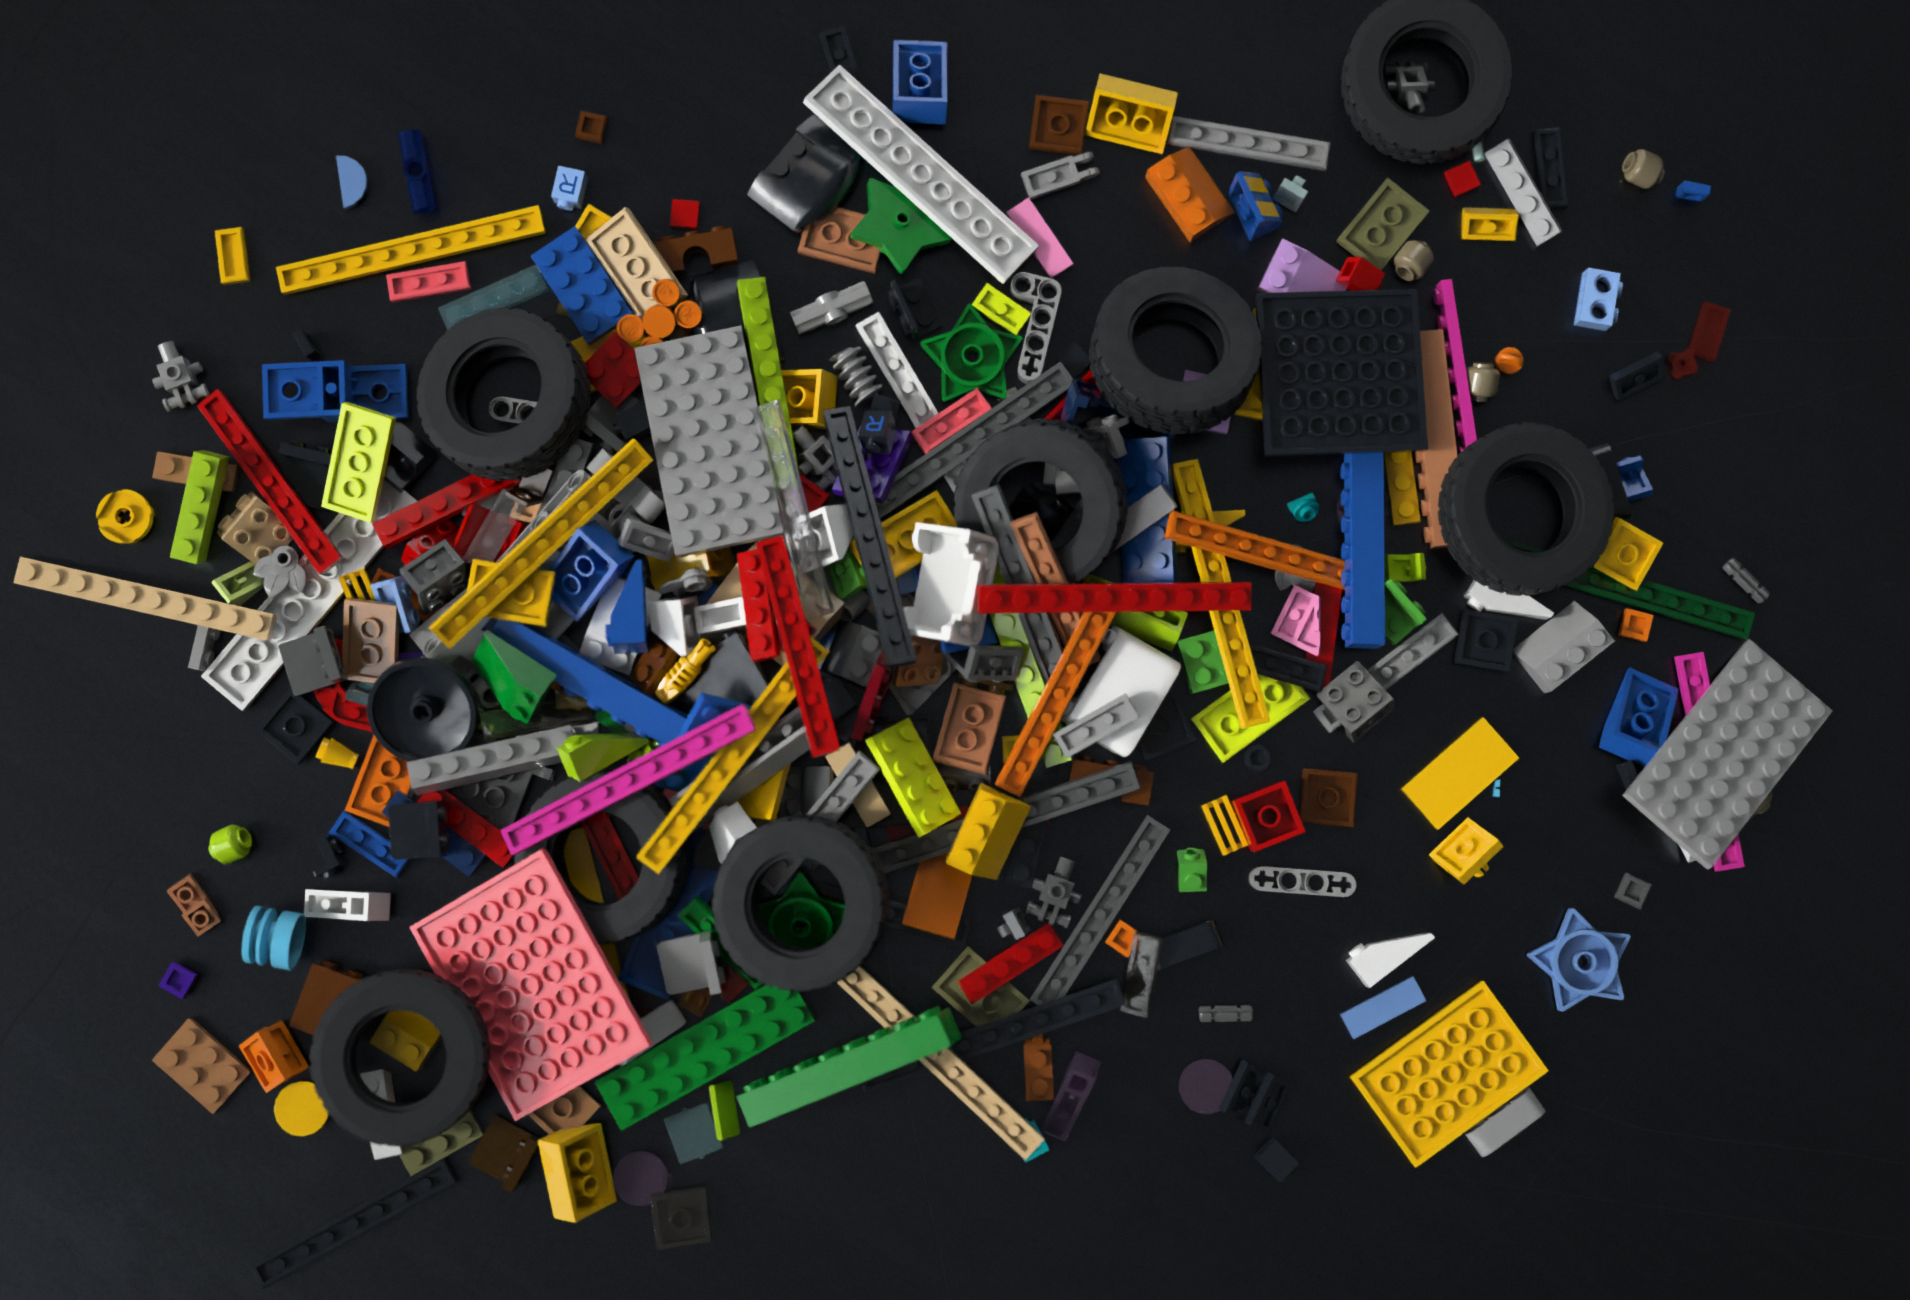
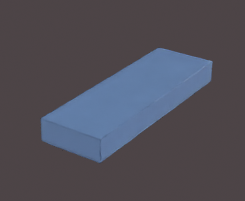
[1340,976,1426,1039]

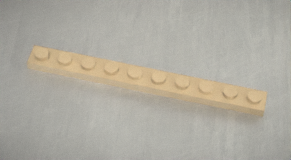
[13,557,277,642]
[837,965,1045,1160]

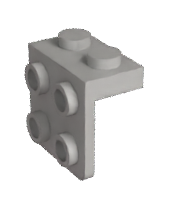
[657,931,726,995]

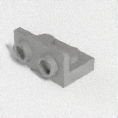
[1082,415,1130,458]

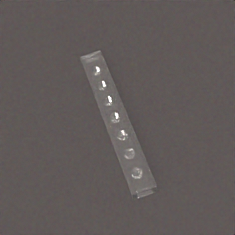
[752,400,835,620]

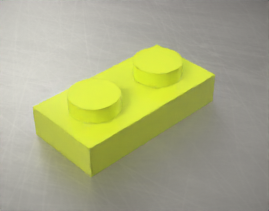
[972,283,1031,335]

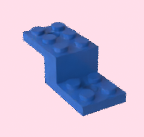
[262,360,409,423]

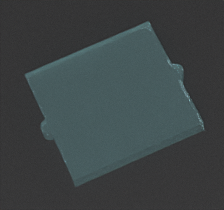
[664,1103,723,1164]

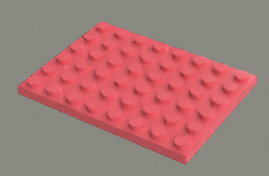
[410,848,653,1121]

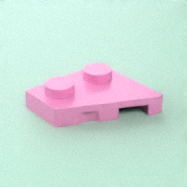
[1271,585,1321,657]

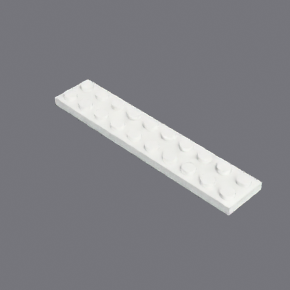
[803,65,1039,284]
[201,480,417,712]

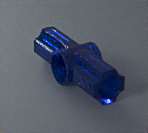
[398,129,437,214]

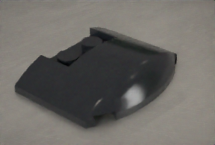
[747,114,861,233]
[687,260,785,371]

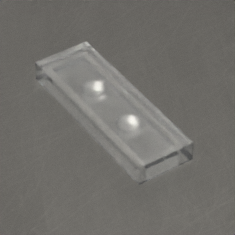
[462,489,525,565]

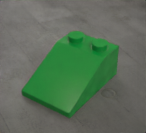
[472,630,557,724]

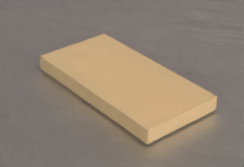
[585,207,688,321]

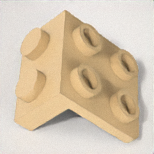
[217,491,293,565]

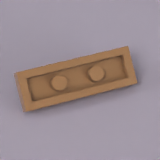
[152,451,240,493]

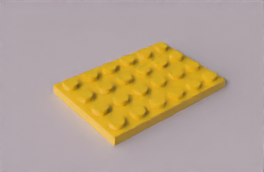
[1349,980,1548,1168]

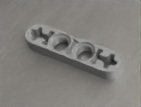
[1249,866,1356,897]

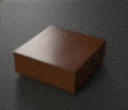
[575,111,608,144]

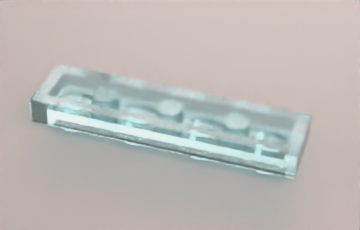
[438,265,549,330]

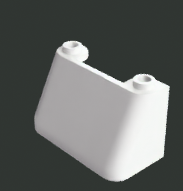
[903,522,999,646]
[1060,626,1181,757]

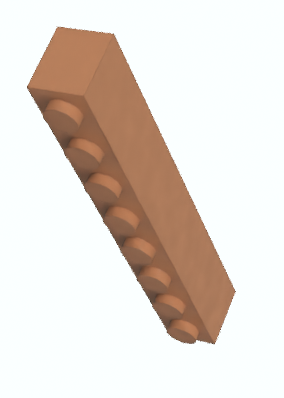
[1415,329,1457,549]

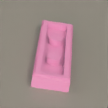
[1006,198,1073,279]

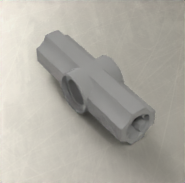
[790,281,873,335]

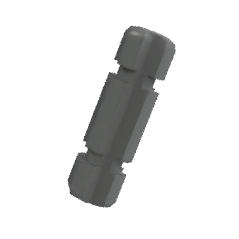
[1723,558,1770,603]
[1199,1005,1253,1022]

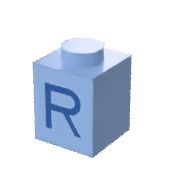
[551,166,588,210]

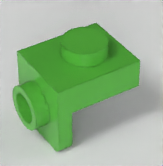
[1177,848,1207,892]

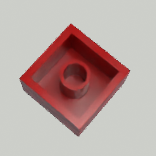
[1231,781,1305,852]

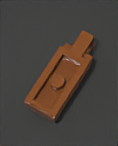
[1023,1034,1054,1101]

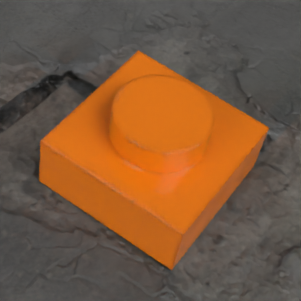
[1618,608,1654,642]
[1105,919,1143,958]

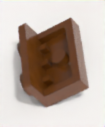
[628,634,679,696]

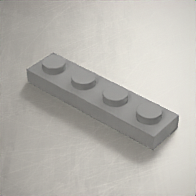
[1484,139,1563,246]

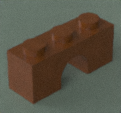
[653,226,739,277]
[1068,755,1154,806]

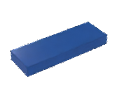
[329,810,411,878]

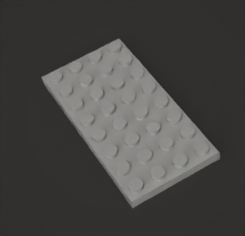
[634,325,784,558]
[1622,639,1833,869]

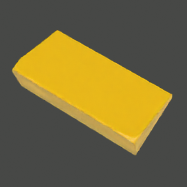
[1462,207,1519,241]

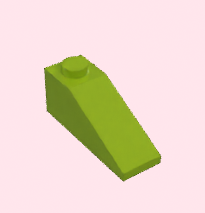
[557,732,649,782]

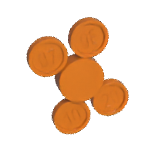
[617,279,702,347]

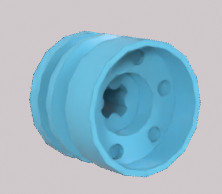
[242,906,306,970]

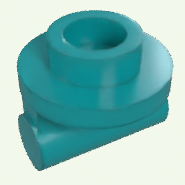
[1287,492,1320,522]

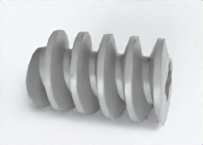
[829,347,883,407]

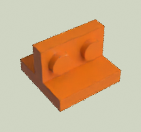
[239,1020,309,1093]

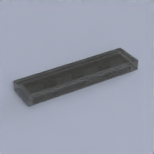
[479,697,594,740]

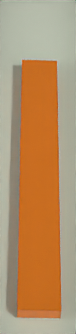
[1164,511,1345,590]
[995,612,1116,797]

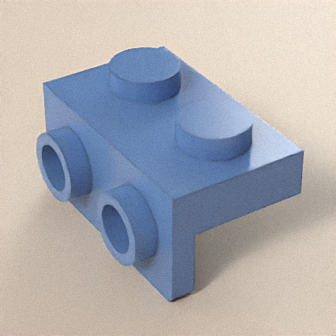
[370,576,420,633]

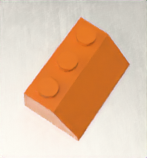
[1145,147,1235,243]

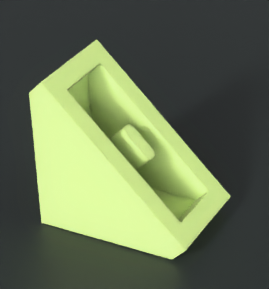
[212,561,264,606]

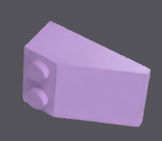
[1256,238,1347,294]

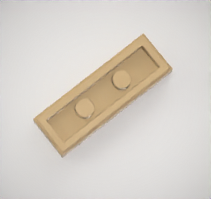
[825,742,891,827]

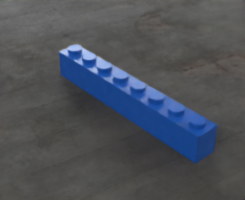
[1341,453,1385,649]
[492,620,689,747]

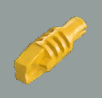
[655,638,715,704]

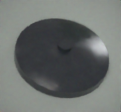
[367,657,478,762]

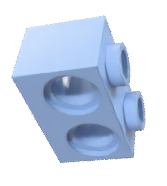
[1574,268,1623,331]

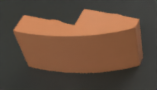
[167,873,221,937]

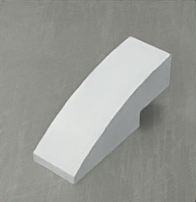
[694,597,777,634]

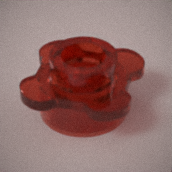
[1668,348,1698,378]

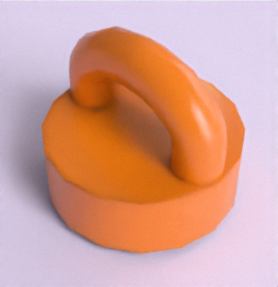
[1495,347,1524,375]

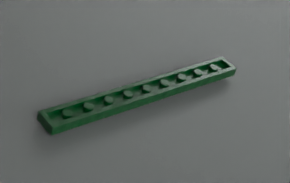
[1501,537,1755,640]

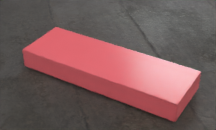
[386,261,472,303]
[911,388,992,454]

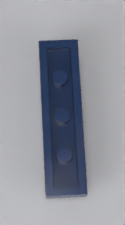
[382,790,486,877]

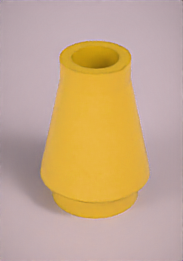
[316,737,359,769]

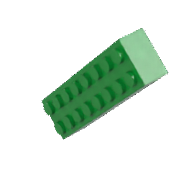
[595,985,816,1131]
[737,1006,962,1128]

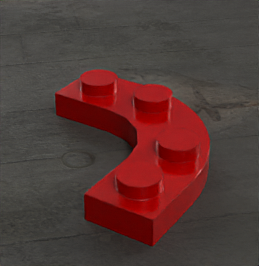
[313,638,372,732]

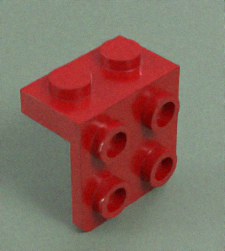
[452,503,528,562]
[401,518,469,565]

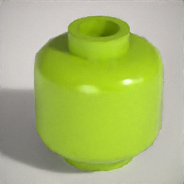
[209,824,252,864]

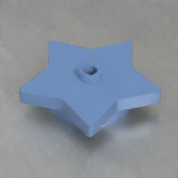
[1527,908,1631,1012]

